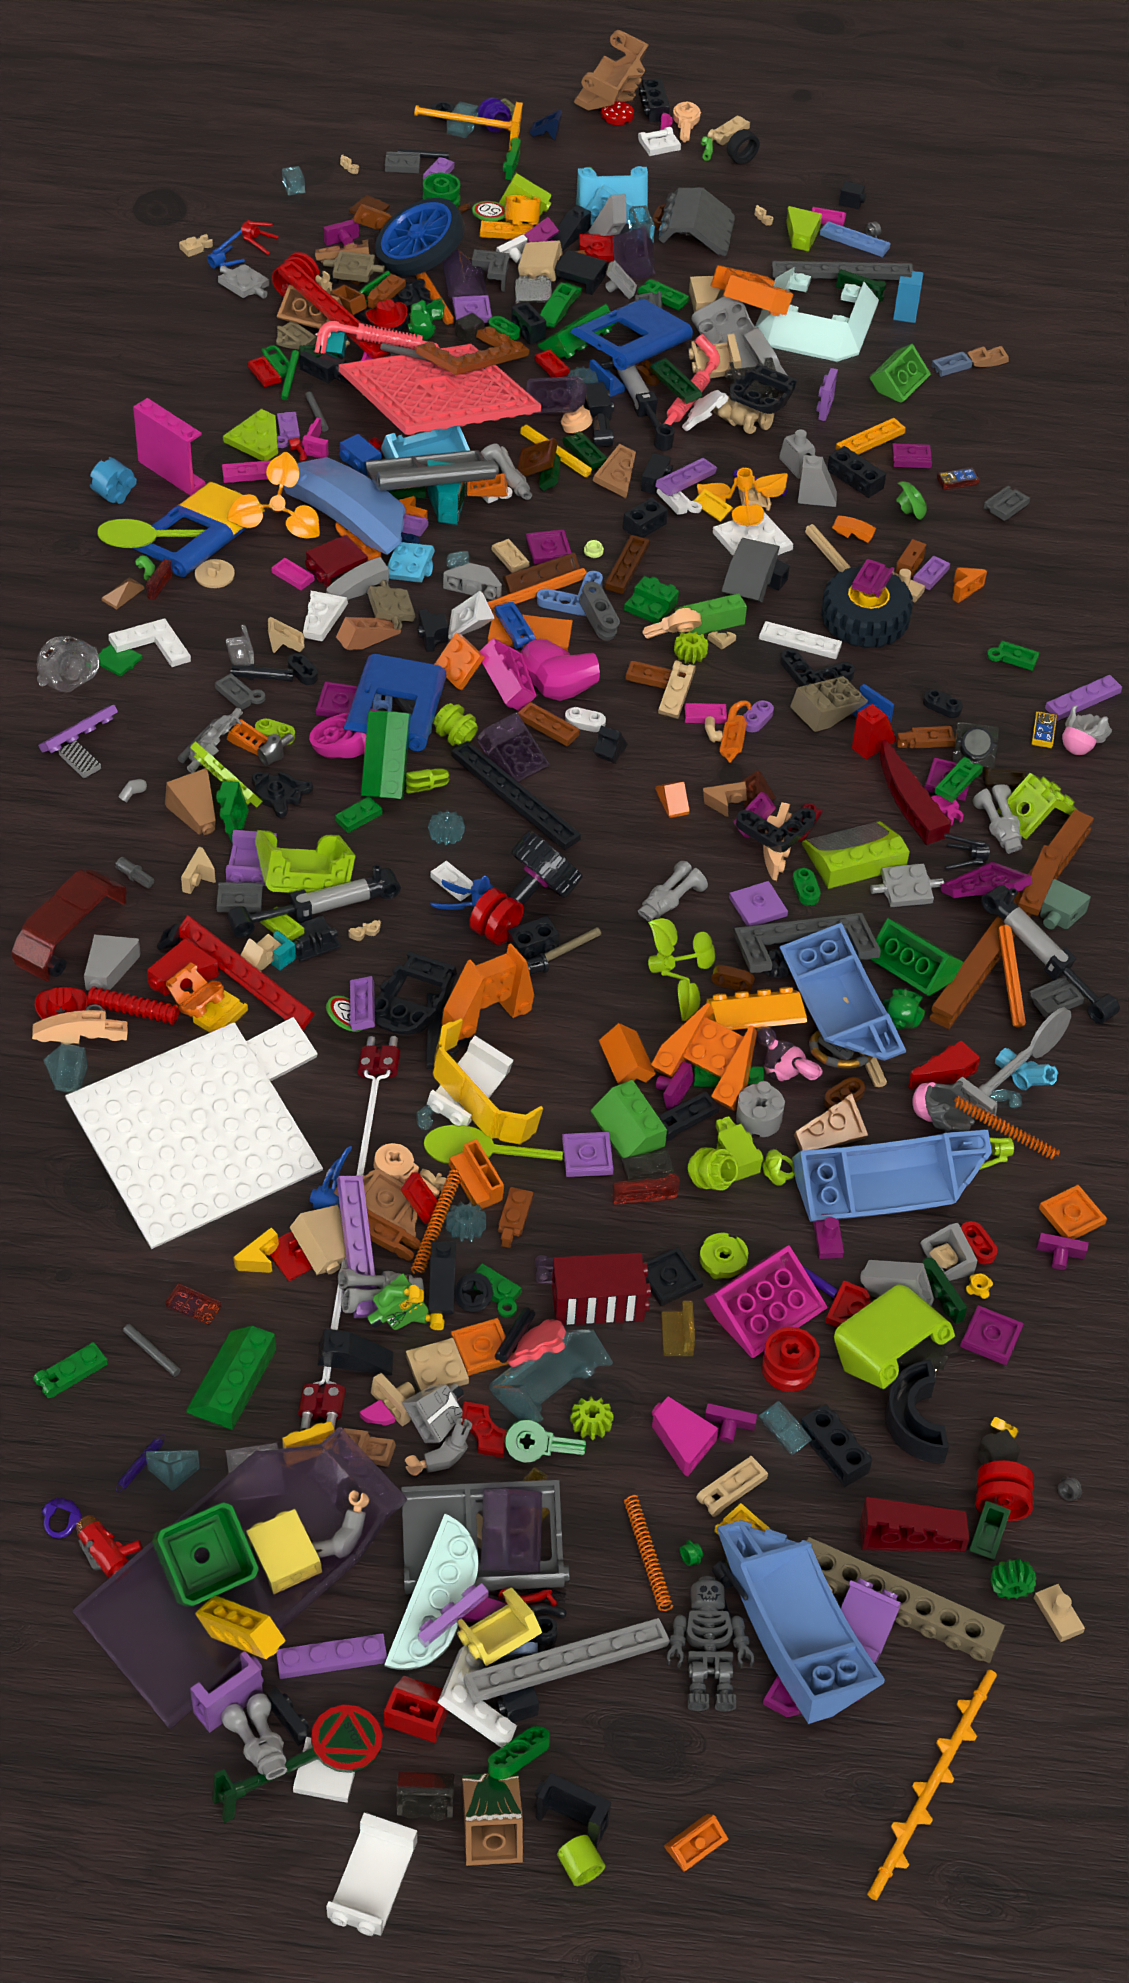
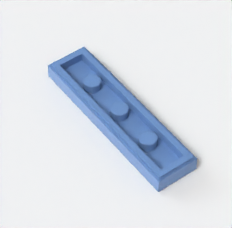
[820,221,891,257]

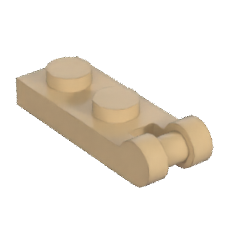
[708,116,750,145]
[658,660,696,719]
[696,1455,768,1517]

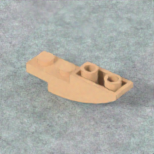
[763,802,792,881]
[32,1010,128,1044]

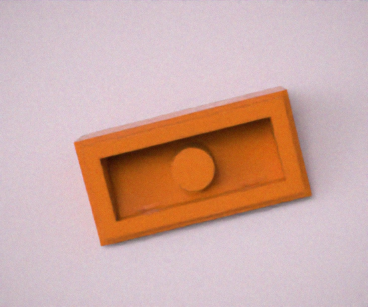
[664,1814,728,1871]

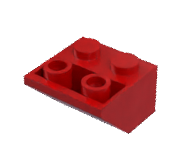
[384,1676,449,1743]

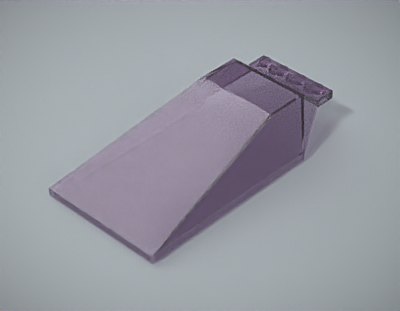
[72,1427,408,1729]

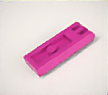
[222,460,271,483]

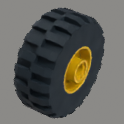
[821,566,913,648]

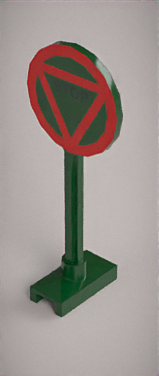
[212,1704,383,1823]

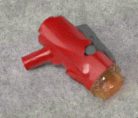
[76,1515,143,1578]

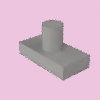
[605,260,637,299]

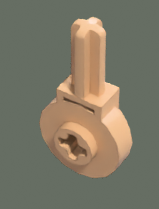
[673,102,701,143]
[561,393,593,433]
[642,608,702,639]
[373,1143,440,1198]

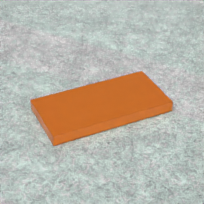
[488,612,573,652]

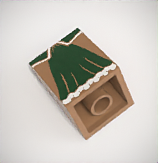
[462,1772,523,1866]

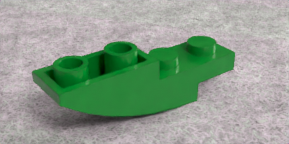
[540,282,582,328]

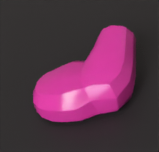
[521,639,600,701]
[309,709,378,759]

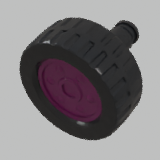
[508,830,583,905]

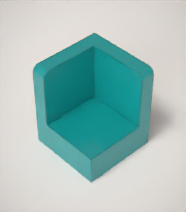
[326,331,347,358]
[270,931,296,971]

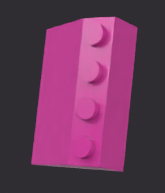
[704,1245,828,1358]

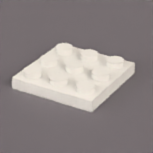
[713,512,793,556]

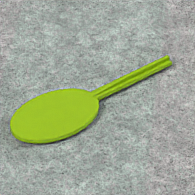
[97,519,205,548]
[424,1125,564,1165]

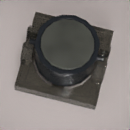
[952,722,999,769]

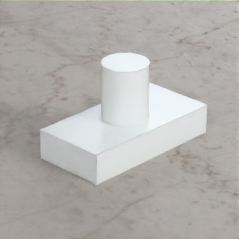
[496,235,528,265]

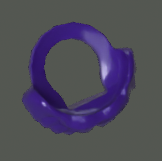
[42,1498,82,1539]

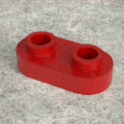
[961,1221,998,1264]

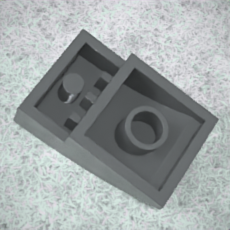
[721,537,780,603]

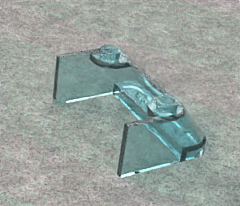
[489,1329,613,1422]

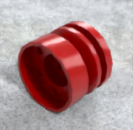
[272,252,320,297]

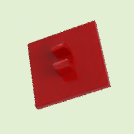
[269,1231,313,1281]

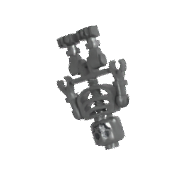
[666,1576,754,1712]

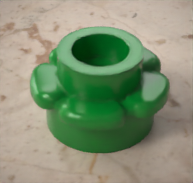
[680,1540,703,1566]

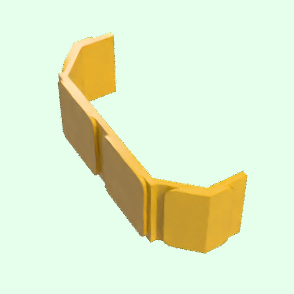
[433,1018,543,1144]

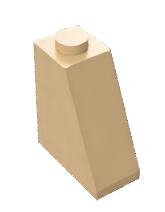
[689,276,724,313]
[290,1205,346,1275]

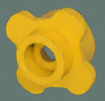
[966,1274,993,1299]

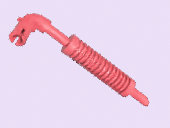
[314,321,440,354]
[663,333,720,425]

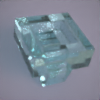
[446,551,469,569]

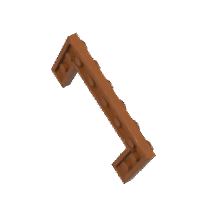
[415,327,530,375]

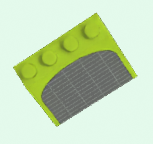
[802,821,910,889]

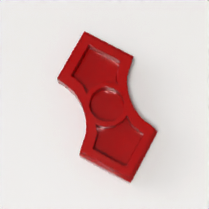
[461,1401,507,1458]

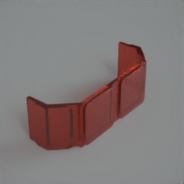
[11,869,127,982]

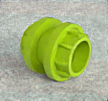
[434,703,478,746]
[688,1147,738,1191]

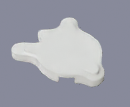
[682,390,729,431]

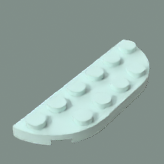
[384,1514,478,1670]

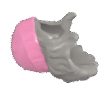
[1062,705,1112,755]

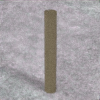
[545,927,601,962]

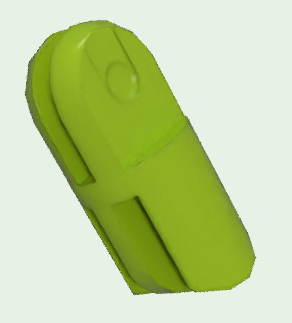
[406,769,450,794]

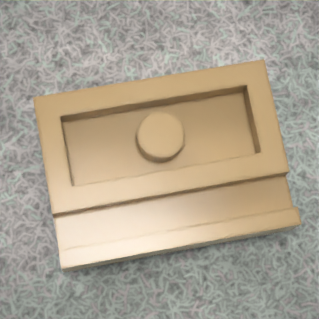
[738,486,771,511]

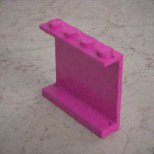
[133,398,205,496]

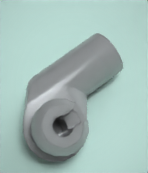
[118,779,147,803]

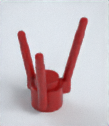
[241,220,279,255]

